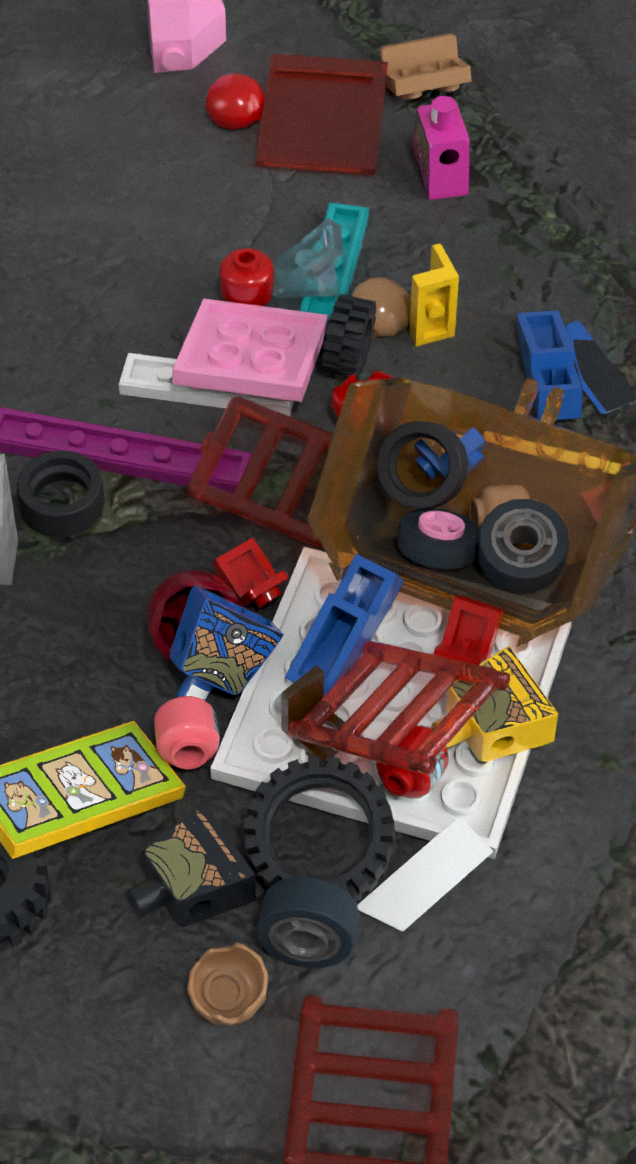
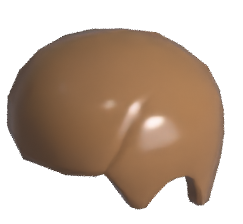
[351,277,411,339]
[187,942,269,1026]

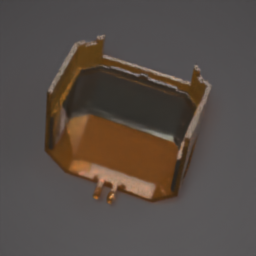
[307,377,636,647]

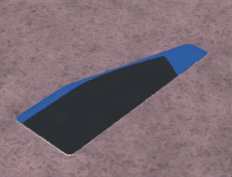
[566,321,636,414]

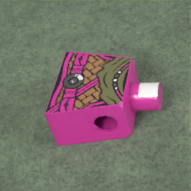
[412,96,470,200]

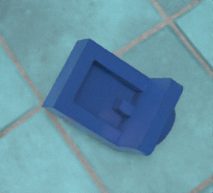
[414,427,486,481]

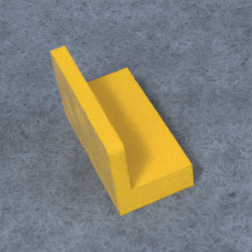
[409,243,459,347]

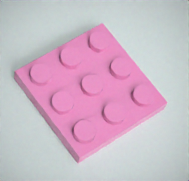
[172,298,328,402]

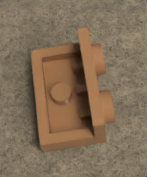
[380,33,472,99]

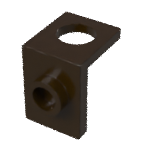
[281,665,357,761]

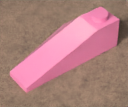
[147,0,226,73]

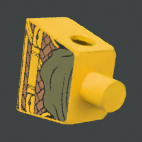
[431,646,558,762]

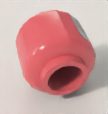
[154,696,220,769]

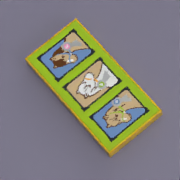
[0,721,186,859]

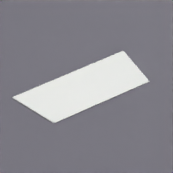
[357,815,494,931]

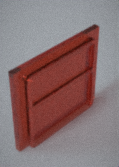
[255,53,388,175]

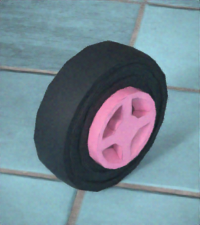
[397,508,480,570]

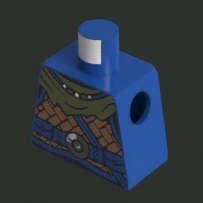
[170,584,284,701]

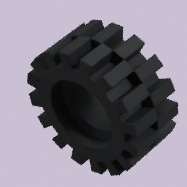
[322,294,376,378]

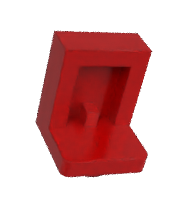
[212,537,289,609]
[433,595,504,674]

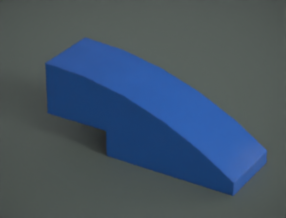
[516,310,583,421]
[285,554,405,700]

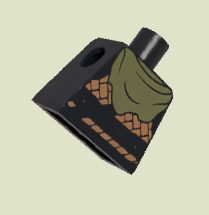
[126,804,256,927]

